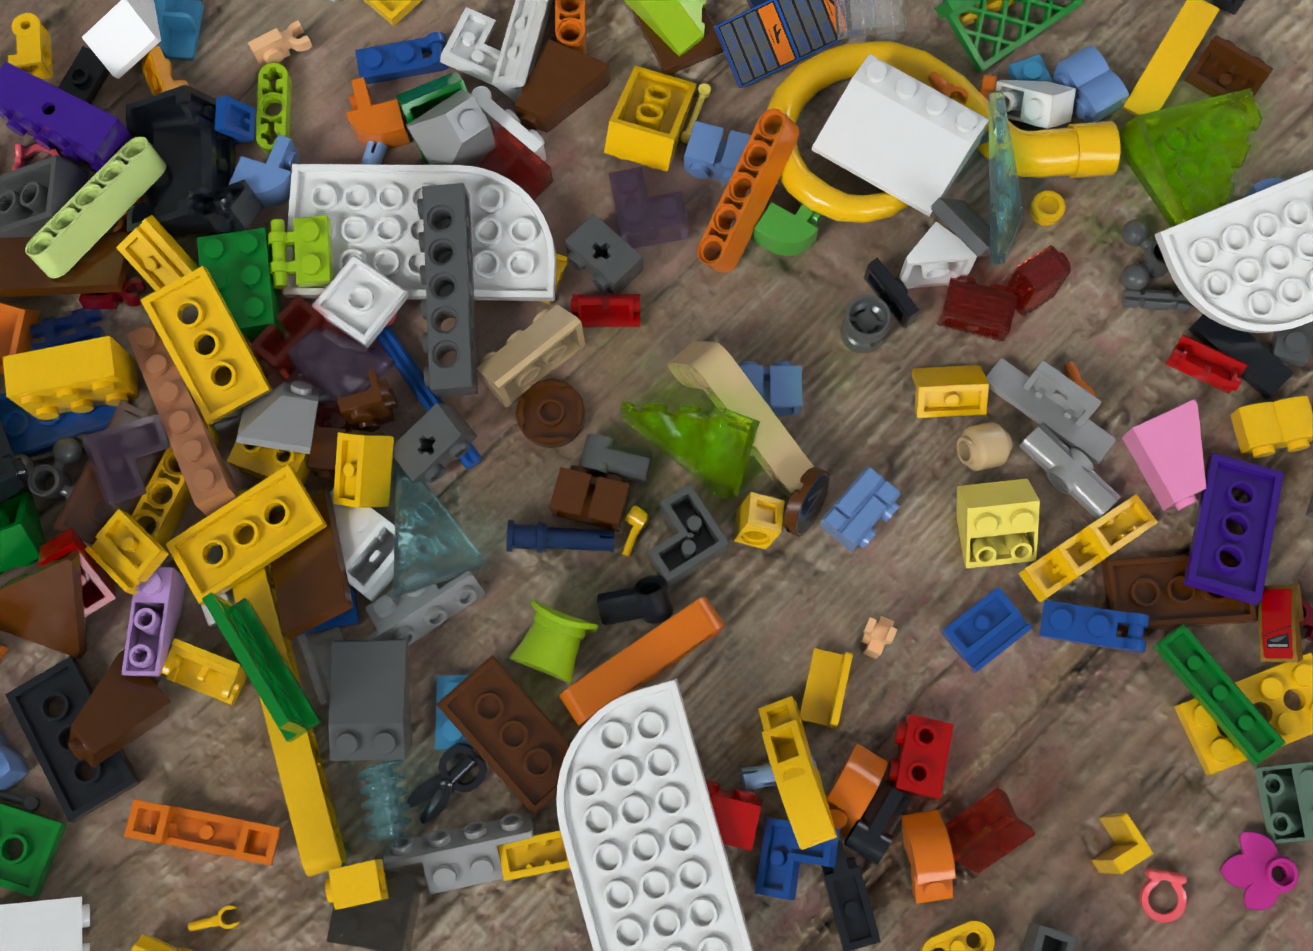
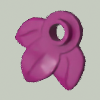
[1219,832,1299,910]

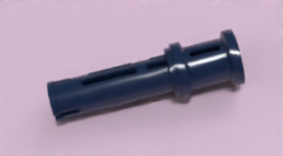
[506,520,615,553]

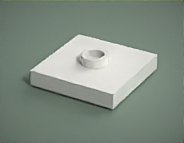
[311,255,410,349]

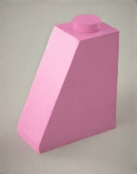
[1122,399,1206,511]

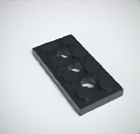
[5,656,140,822]

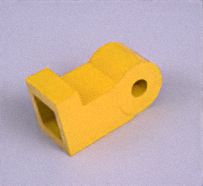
[8,13,53,79]

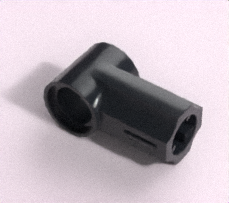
[597,575,674,626]
[844,782,911,865]

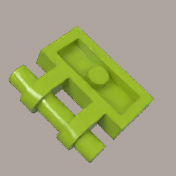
[268,215,334,289]

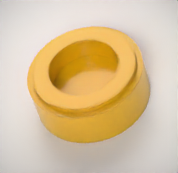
[1029,190,1066,226]

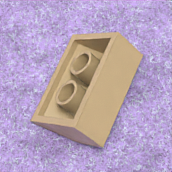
[476,305,586,409]

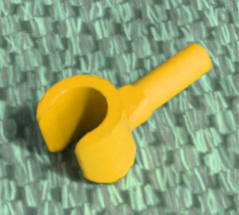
[622,505,649,557]
[187,906,240,932]

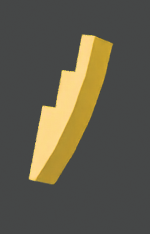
[1122,0,1220,124]
[1018,494,1158,603]
[498,830,570,881]

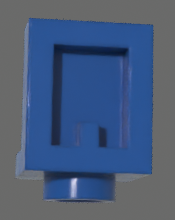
[215,96,256,145]

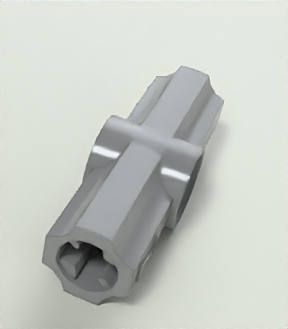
[1019,423,1121,519]

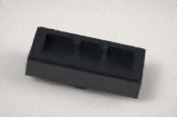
[58,46,110,104]
[864,257,920,328]

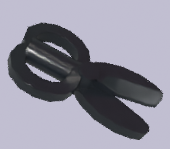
[406,743,487,824]

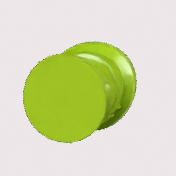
[509,599,599,684]

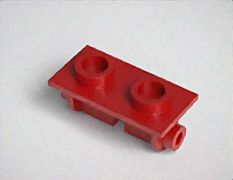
[571,294,640,327]
[1165,334,1248,394]

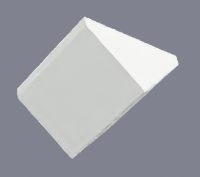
[82,0,161,79]
[898,222,977,289]

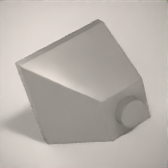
[406,89,496,166]
[236,381,319,454]

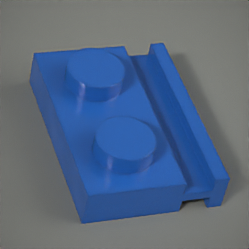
[941,586,1033,673]

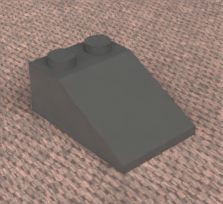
[0,155,89,238]
[328,639,412,761]

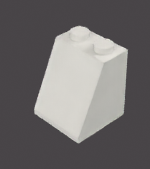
[0,896,90,951]

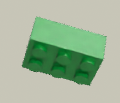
[197,228,285,344]

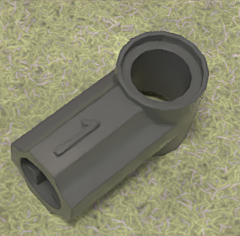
[579,434,652,483]

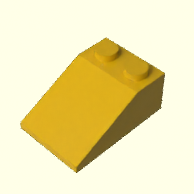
[604,65,697,172]

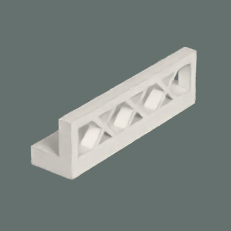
[492,0,553,102]

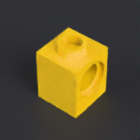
[733,492,785,550]
[325,859,389,910]

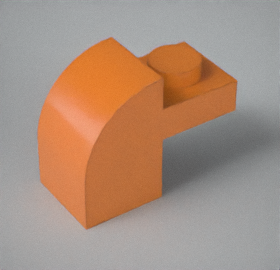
[345,77,411,149]
[826,743,889,838]
[901,810,956,904]

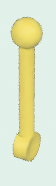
[680,83,711,144]

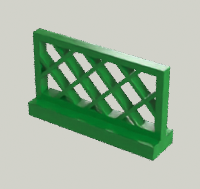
[934,0,1084,73]
[202,592,322,743]

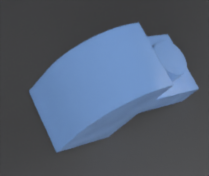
[229,134,299,207]

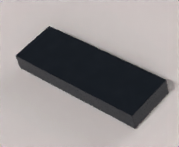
[1188,314,1294,400]

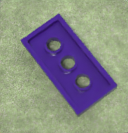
[1183,453,1284,605]

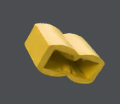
[1230,396,1313,458]

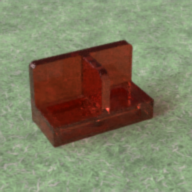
[479,126,553,201]
[945,788,1035,874]

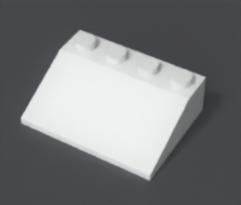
[812,54,989,217]

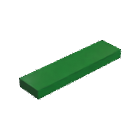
[1153,624,1286,767]

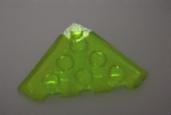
[1119,88,1263,227]
[620,402,760,499]

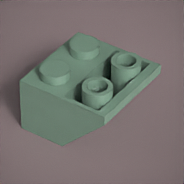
[1254,762,1313,843]

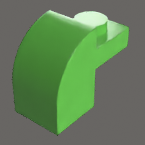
[753,202,823,256]

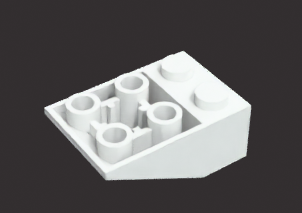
[330,488,419,602]

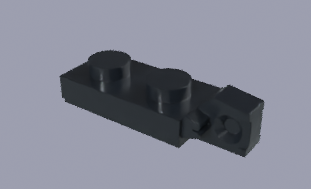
[821,840,881,951]

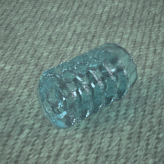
[357,759,414,841]

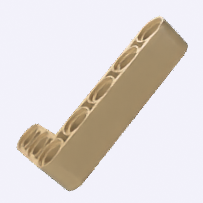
[667,341,814,499]

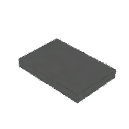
[930,197,1011,257]

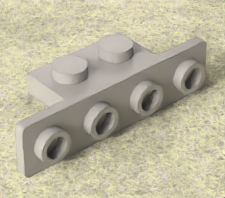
[986,359,1115,464]
[363,568,485,646]
[383,813,533,895]

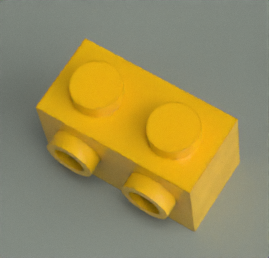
[227,442,310,485]

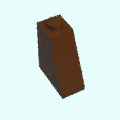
[515,39,610,133]
[68,649,171,768]

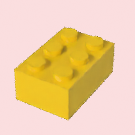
[3,336,140,420]

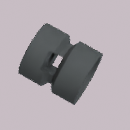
[840,295,891,354]

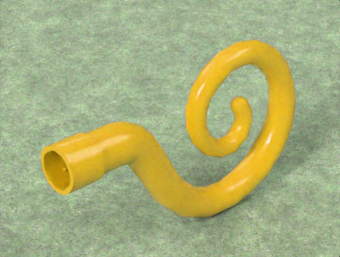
[766,41,1120,223]

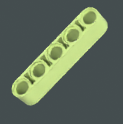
[25,137,166,279]

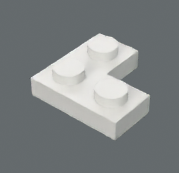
[440,7,501,86]

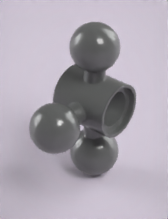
[1121,219,1169,290]
[14,437,82,501]

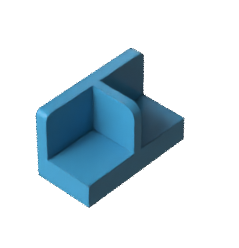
[154,0,204,61]

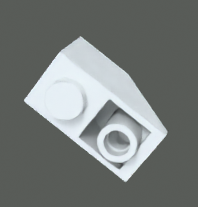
[993,80,1076,129]

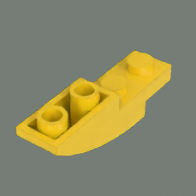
[758,696,837,850]

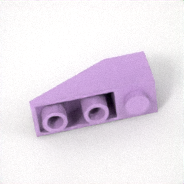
[121,567,186,677]

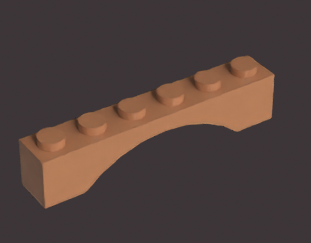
[126,322,240,516]

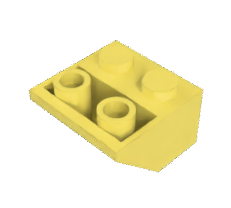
[956,478,1040,568]

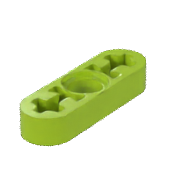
[256,63,292,156]

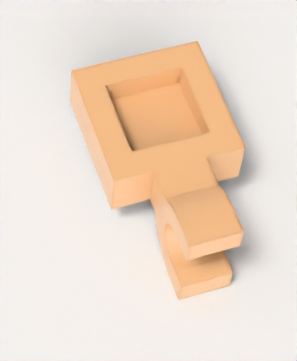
[247,20,313,68]
[861,616,898,659]

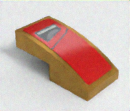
[1258,584,1304,662]

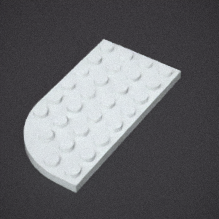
[283,164,556,301]
[1154,170,1313,333]
[556,678,754,951]

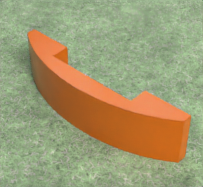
[123,799,281,866]

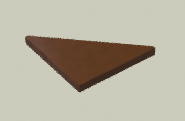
[0,551,87,659]

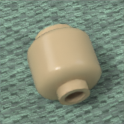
[956,422,1012,471]

